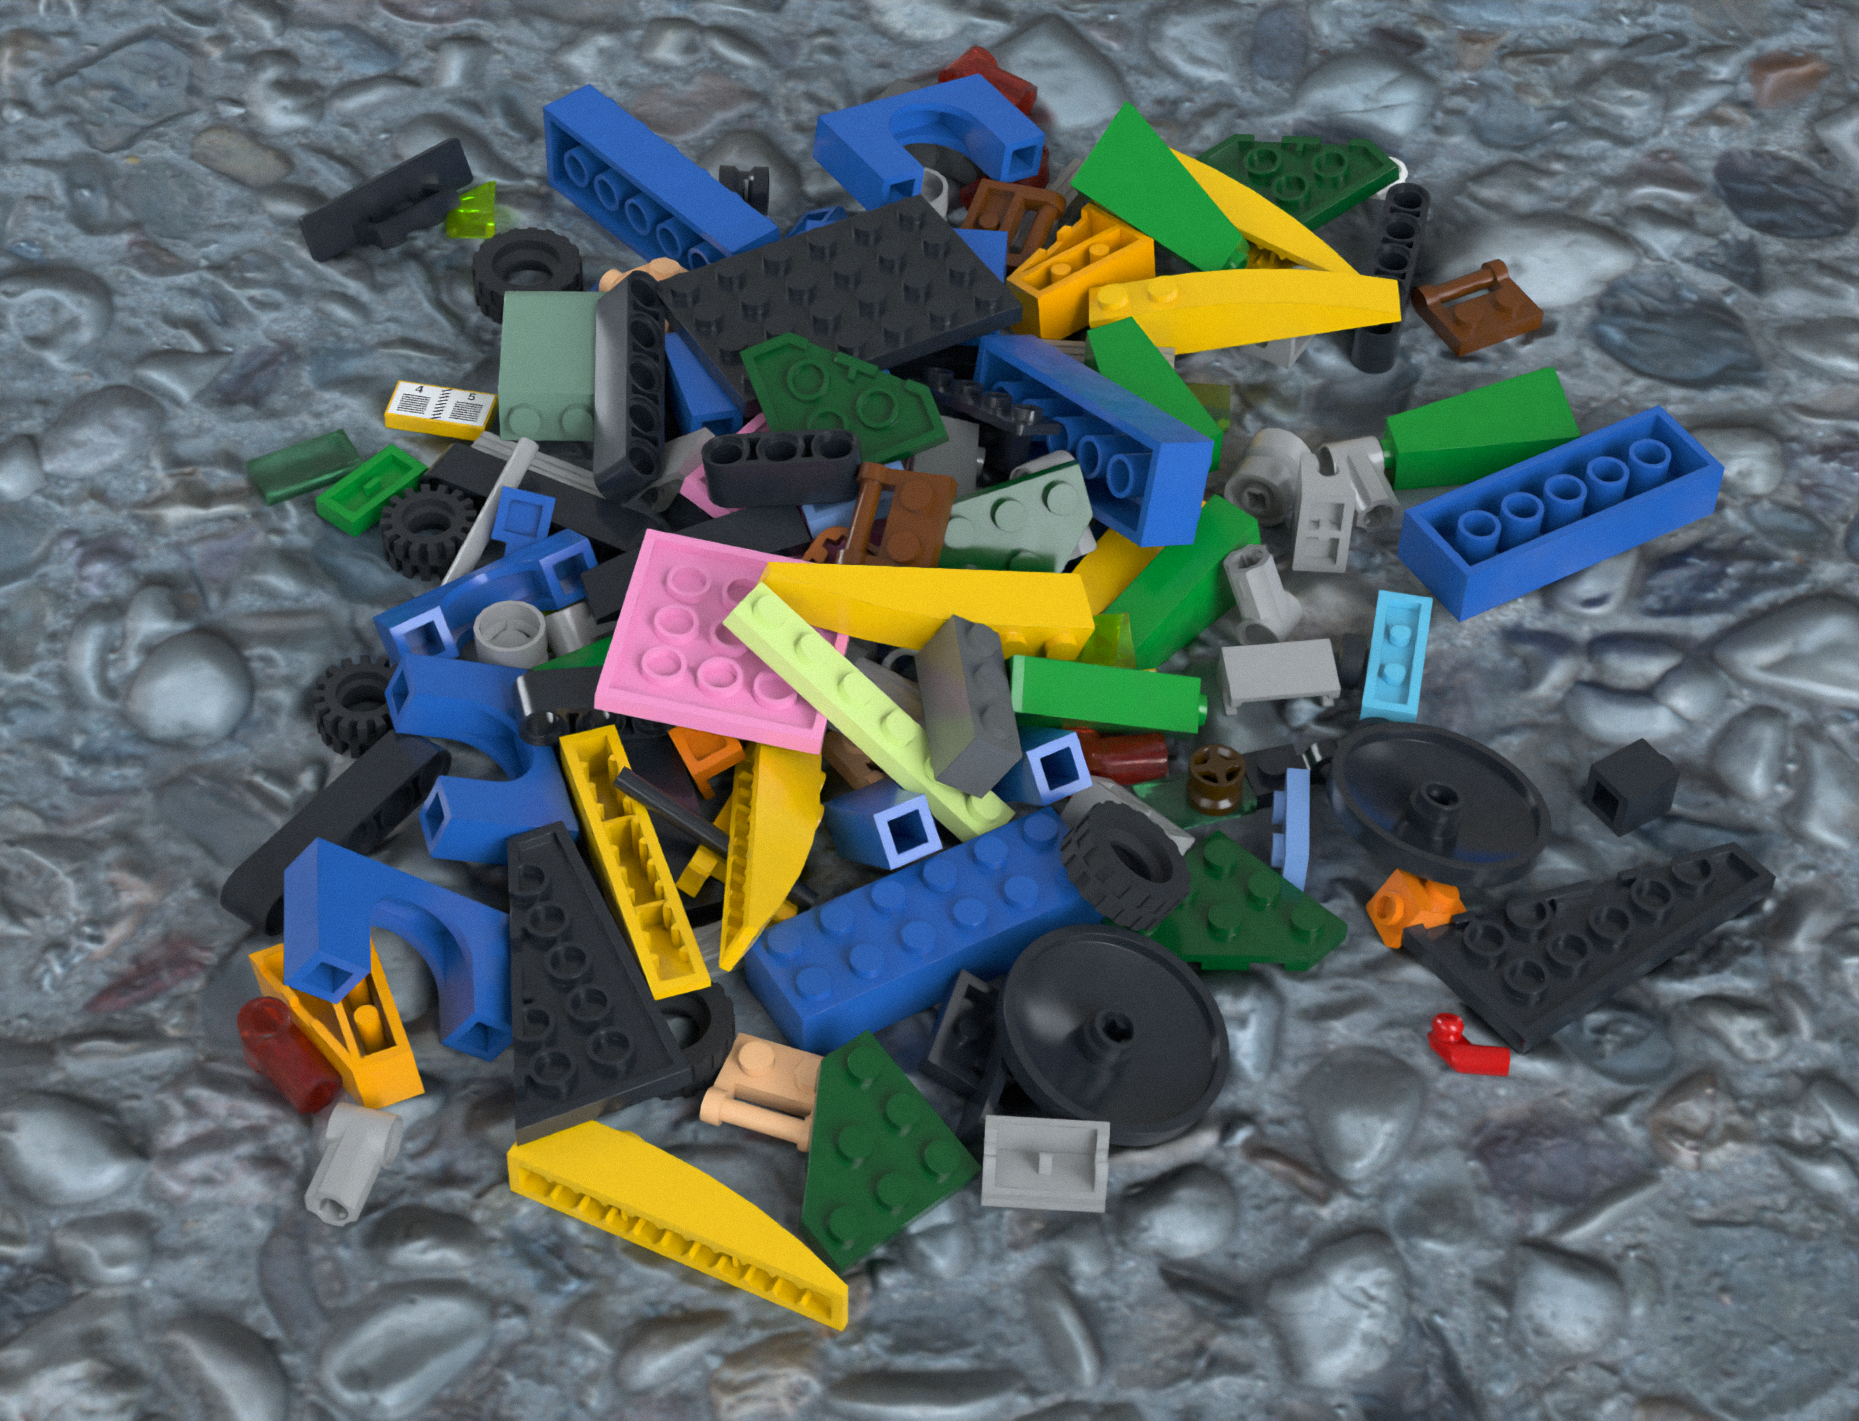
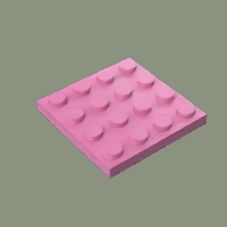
[594,529,850,755]

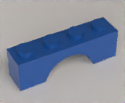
[372,528,598,666]

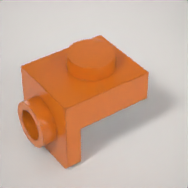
[1366,868,1467,949]

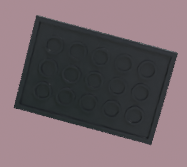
[655,194,1023,418]

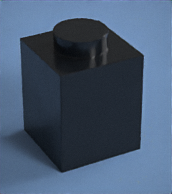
[1583,738,1680,838]

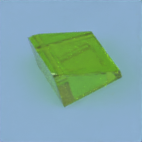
[446,181,498,238]
[1070,612,1136,669]

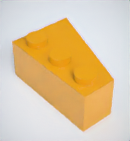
[1006,202,1156,340]
[248,935,425,1110]

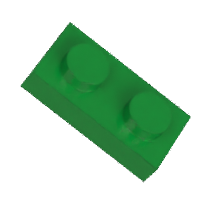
[315,444,429,538]

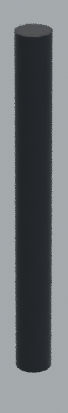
[612,766,819,912]

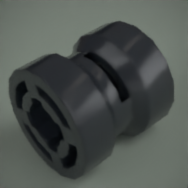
[719,165,770,216]

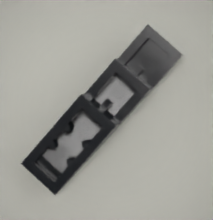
[579,505,811,625]
[621,734,725,918]

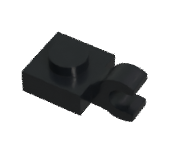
[1241,739,1338,810]

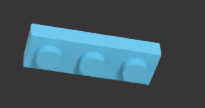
[1359,590,1433,723]

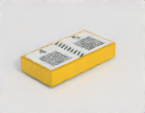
[384,380,499,441]

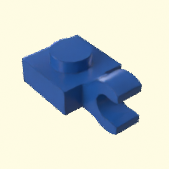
[491,485,556,557]

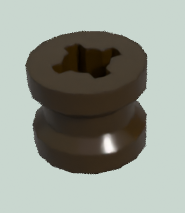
[1186,744,1246,816]

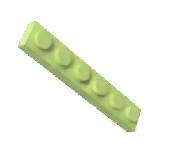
[722,581,1015,843]

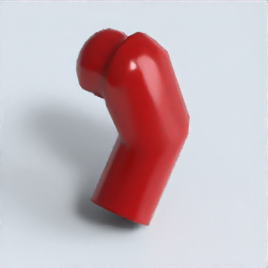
[1427,1013,1510,1077]

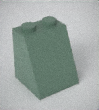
[498,291,607,441]

